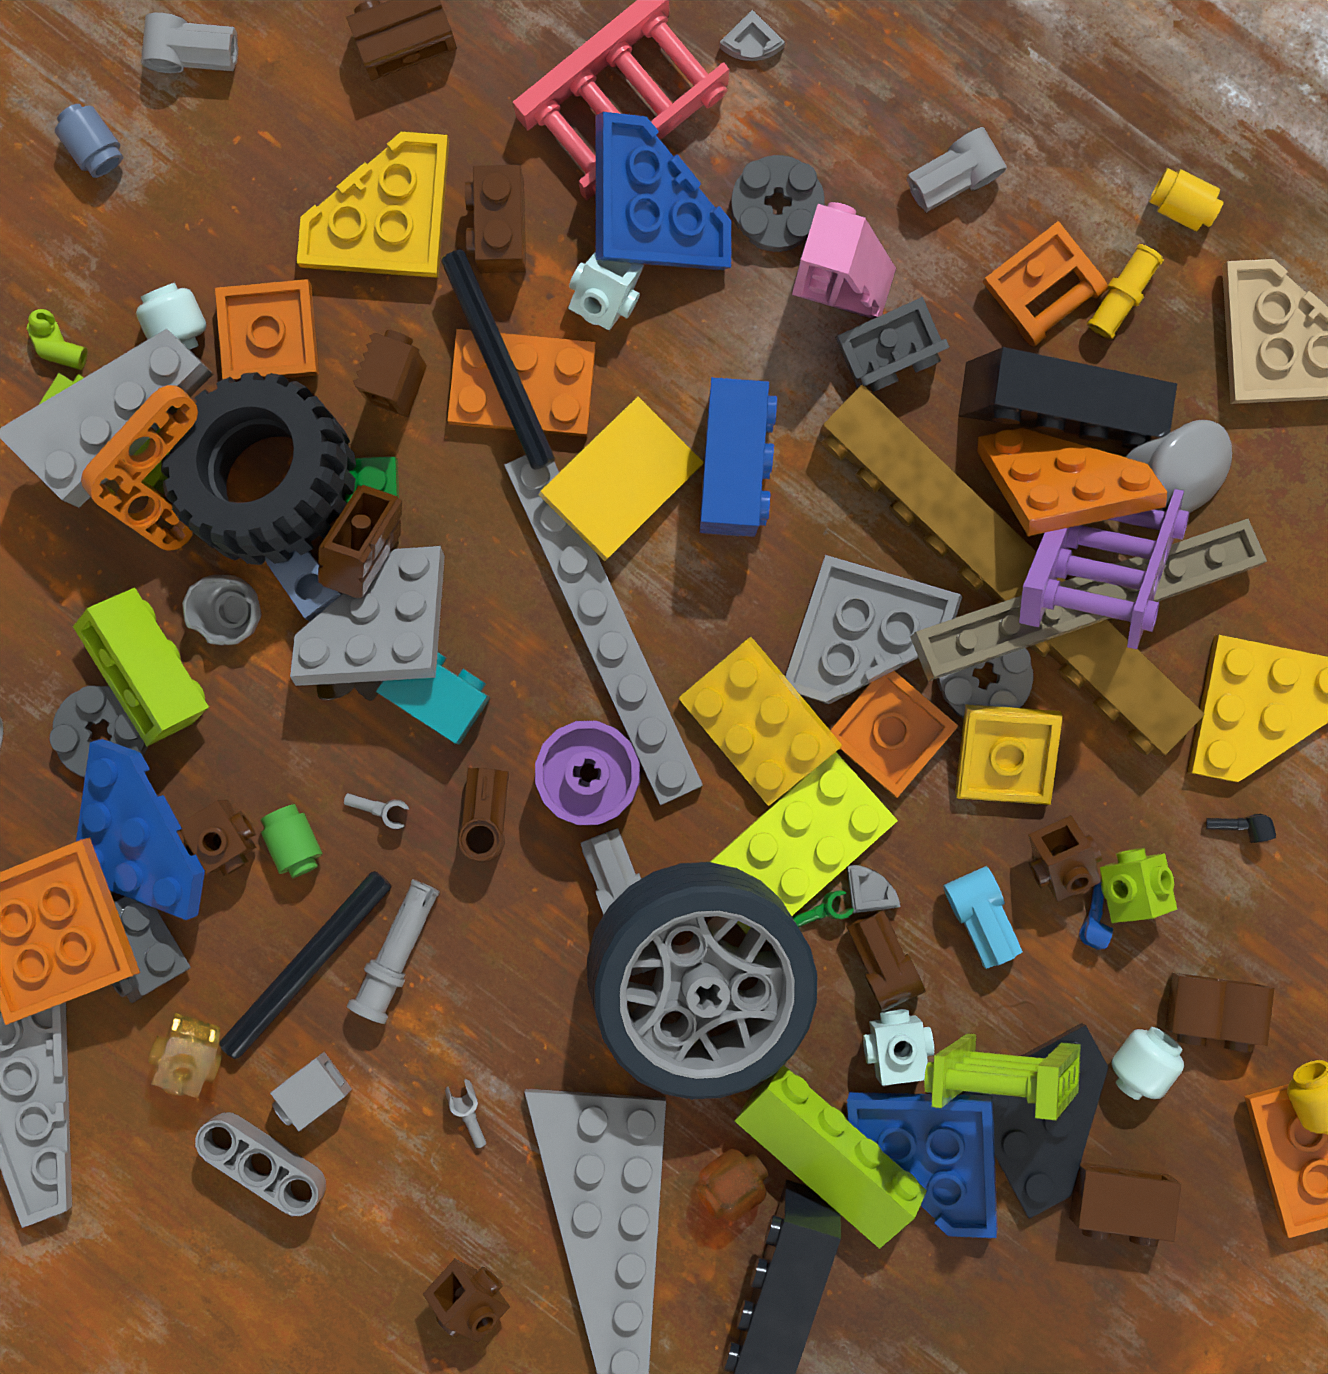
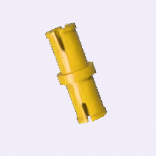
[1087,244,1164,340]

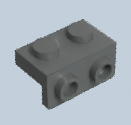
[835,297,950,392]
[112,896,191,1004]

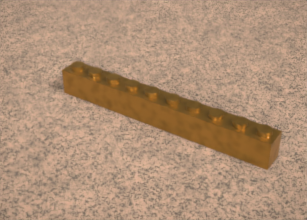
[820,384,1205,756]

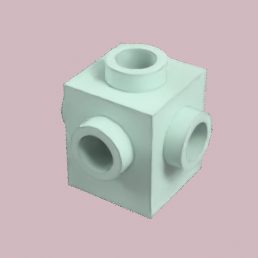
[568,252,644,330]
[863,1009,934,1086]

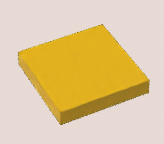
[955,704,1063,805]

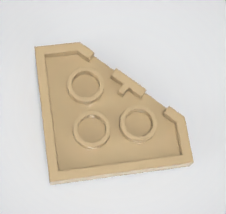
[1222,259,1328,404]

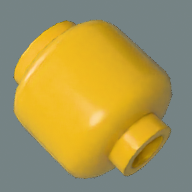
[1287,1060,1328,1135]

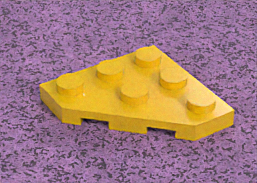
[297,132,449,278]
[1188,635,1328,782]

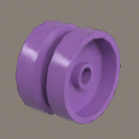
[535,721,640,825]

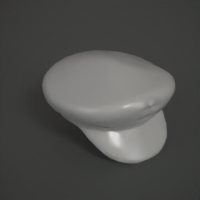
[1126,420,1232,513]

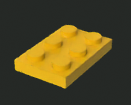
[678,637,842,806]

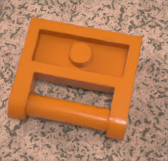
[982,221,1108,347]

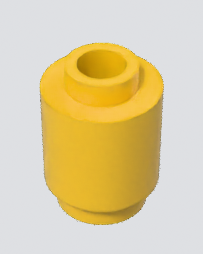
[1149,168,1224,232]

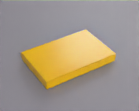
[538,397,704,561]

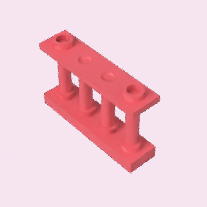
[513,0,729,201]

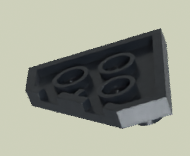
[961,1023,1108,1219]

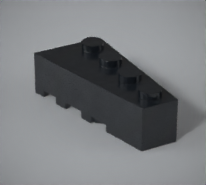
[958,347,1177,449]
[723,1180,841,1374]

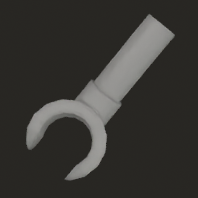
[344,793,409,829]
[445,1079,486,1148]

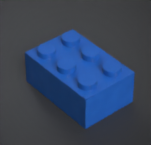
[699,377,777,537]

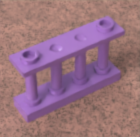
[1019,489,1189,649]

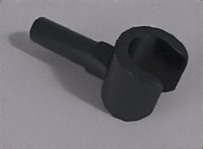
[1206,814,1276,843]

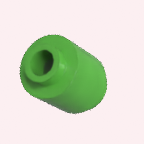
[260,804,323,878]

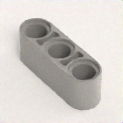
[195,1112,326,1216]

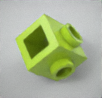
[1100,848,1177,923]

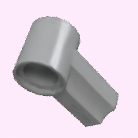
[141,13,239,73]
[906,127,1007,213]

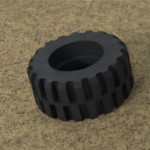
[161,372,356,565]

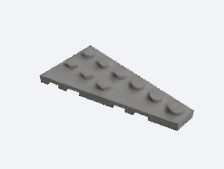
[0,1002,72,1228]
[524,1089,666,1374]

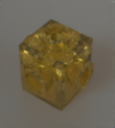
[147,1013,222,1098]

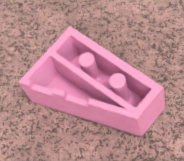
[792,202,896,319]

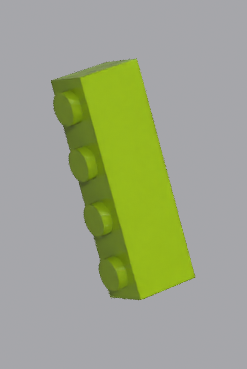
[735,1065,927,1249]

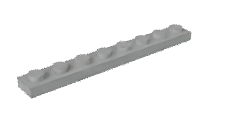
[505,455,703,805]

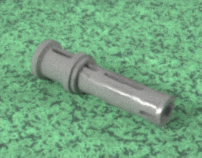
[347,879,440,1024]

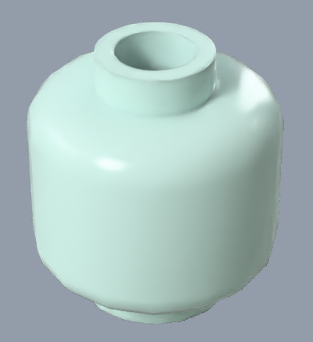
[136,283,207,350]
[1111,1027,1184,1100]

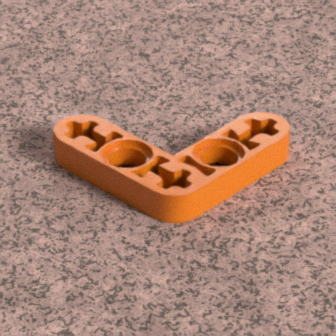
[81,385,198,551]

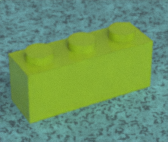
[73,588,209,746]

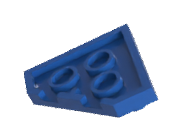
[596,112,731,270]
[76,739,205,920]
[847,1092,998,1238]

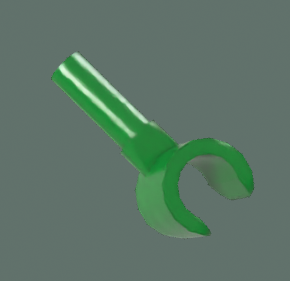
[792,891,854,927]

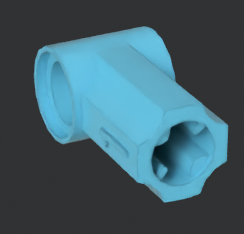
[943,866,1023,969]

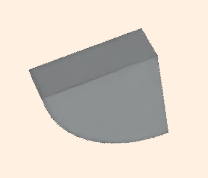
[719,10,785,61]
[847,865,900,913]

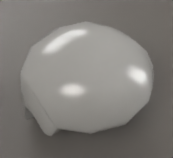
[182,575,261,645]

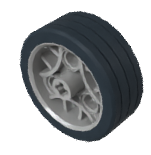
[587,862,818,1100]

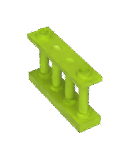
[924,1034,1081,1120]

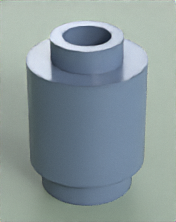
[55,104,123,178]

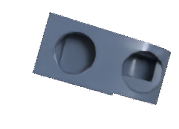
[265,551,343,622]

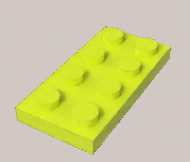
[710,752,898,934]

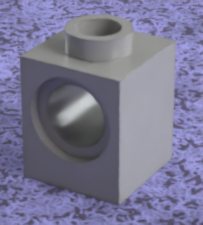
[270,1052,352,1131]

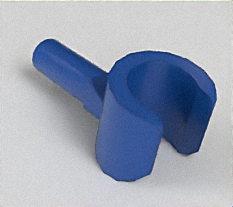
[1079,883,1113,950]

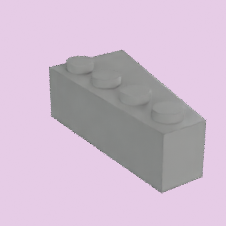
[0,329,213,508]

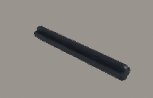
[441,249,555,470]
[219,871,391,1059]

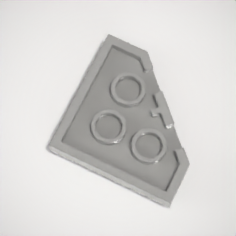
[290,546,445,686]
[785,555,962,705]

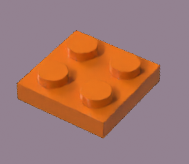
[215,279,319,382]
[830,671,958,798]

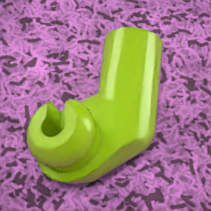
[27,309,88,370]

